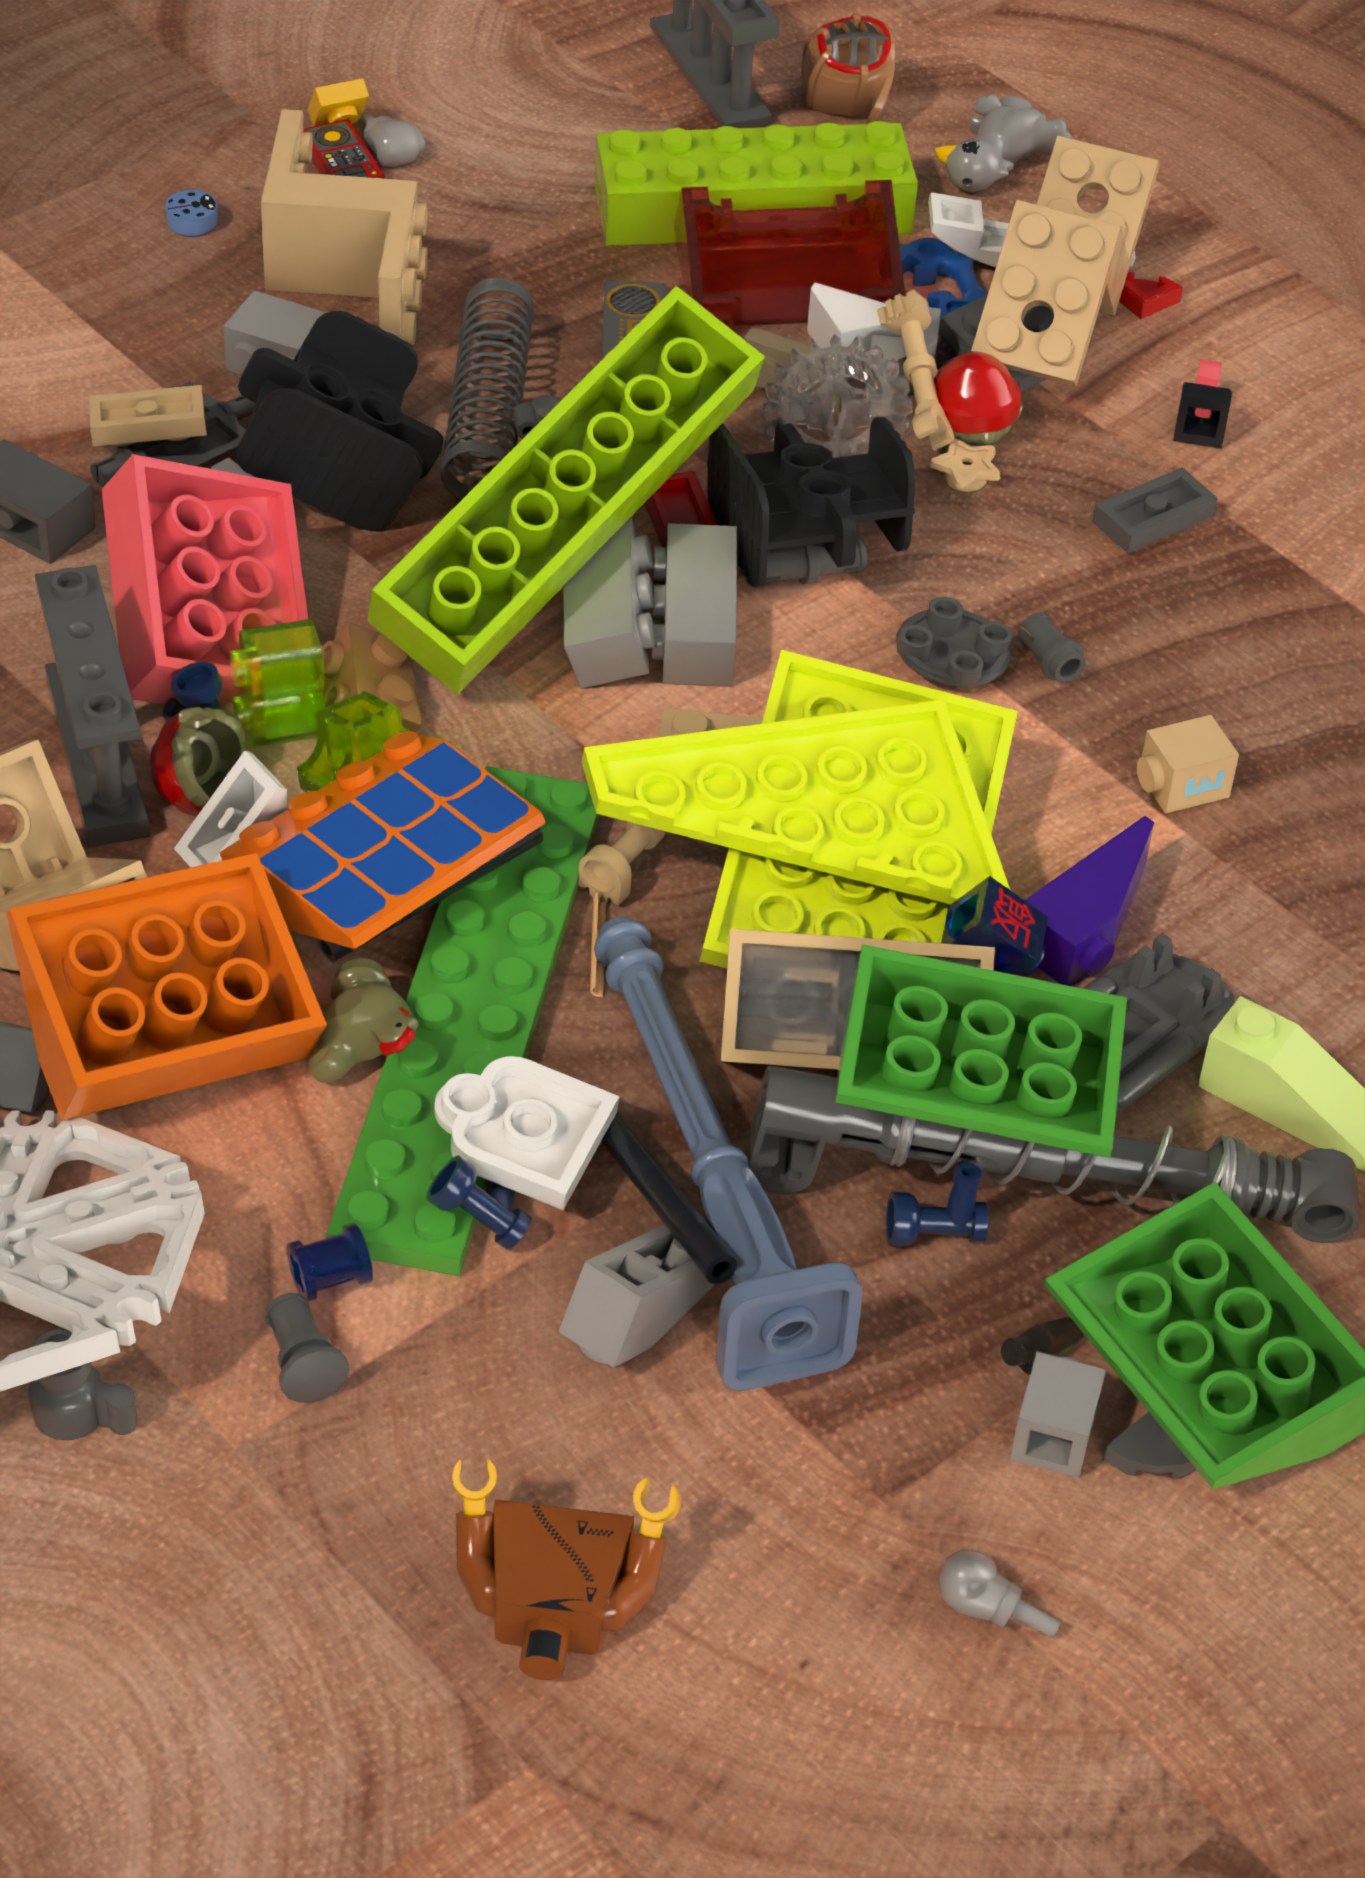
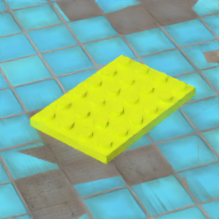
[699,650,1018,969]

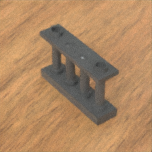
[650,0,780,128]
[35,565,150,847]

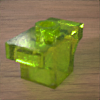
[297,691,410,792]

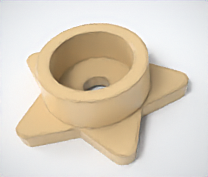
[929,438,1001,492]

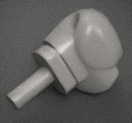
[360,113,425,167]
[939,1549,1061,1638]

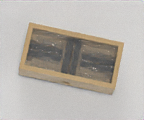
[721,929,995,1070]

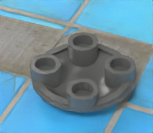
[896,597,1013,687]

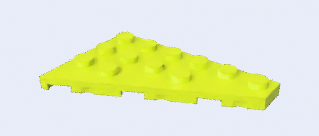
[581,699,1014,916]

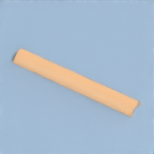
[590,892,606,997]

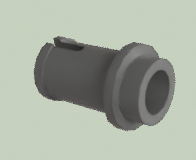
[1018,612,1085,683]

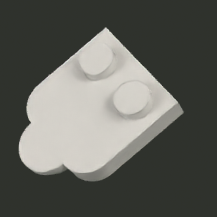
[434,1056,619,1210]

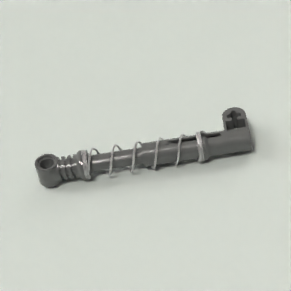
[748,1066,1360,1243]

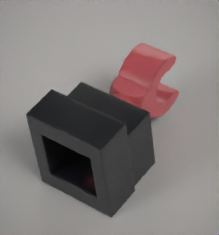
[1173,359,1232,448]

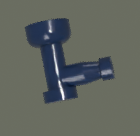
[163,662,222,721]
[426,1155,531,1250]
[886,1162,988,1247]

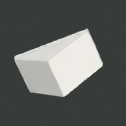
[807,283,902,373]
[174,751,288,867]

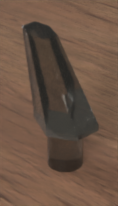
[1001,1316,1085,1375]

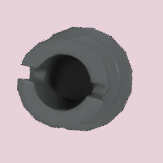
[265,1293,349,1403]

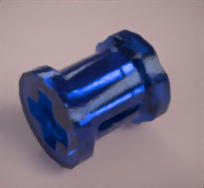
[287,1223,373,1302]

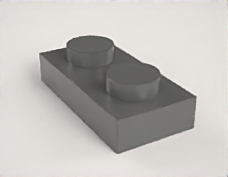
[1092,467,1218,553]

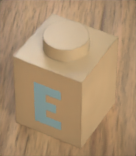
[1137,715,1239,814]

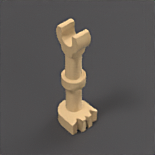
[877,290,954,451]
[578,822,665,906]

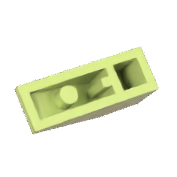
[1198,996,1365,1172]

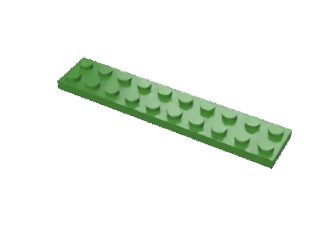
[326,766,601,1276]

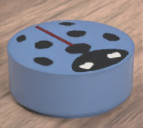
[165,190,218,236]

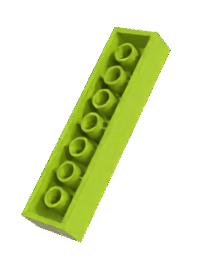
[367,286,765,695]

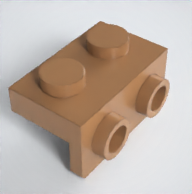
[317,621,422,744]

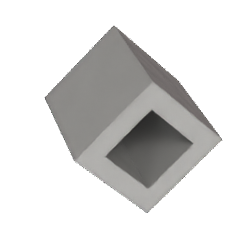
[1010,1352,1106,1478]

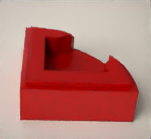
[1119,272,1183,319]

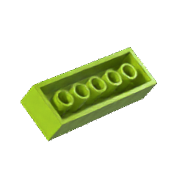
[595,121,918,246]

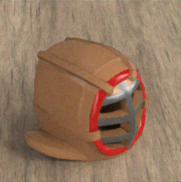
[801,13,895,124]

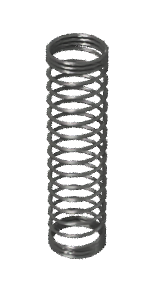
[441,278,534,500]

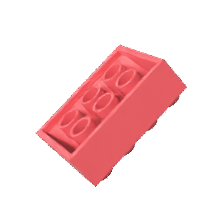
[102,454,318,704]

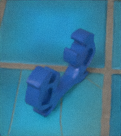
[892,238,988,336]

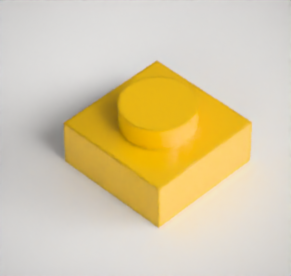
[307,78,369,126]

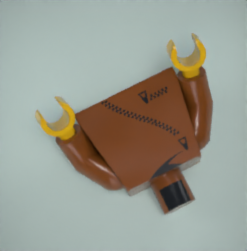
[452,1459,681,1680]

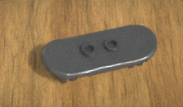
[1083,933,1235,1117]

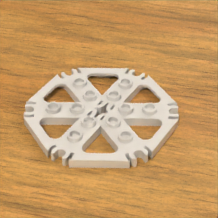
[0,1110,205,1392]

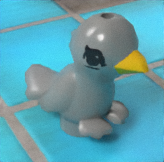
[934,94,1073,192]

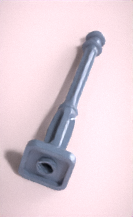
[594,916,863,1391]

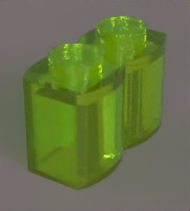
[229,619,326,748]

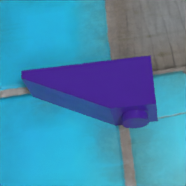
[1012,816,1154,986]

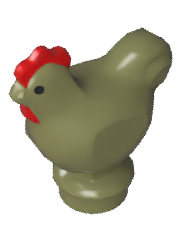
[308,958,419,1084]

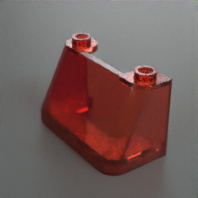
[674,180,905,328]

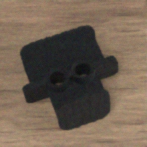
[236,310,443,531]
[707,416,915,587]

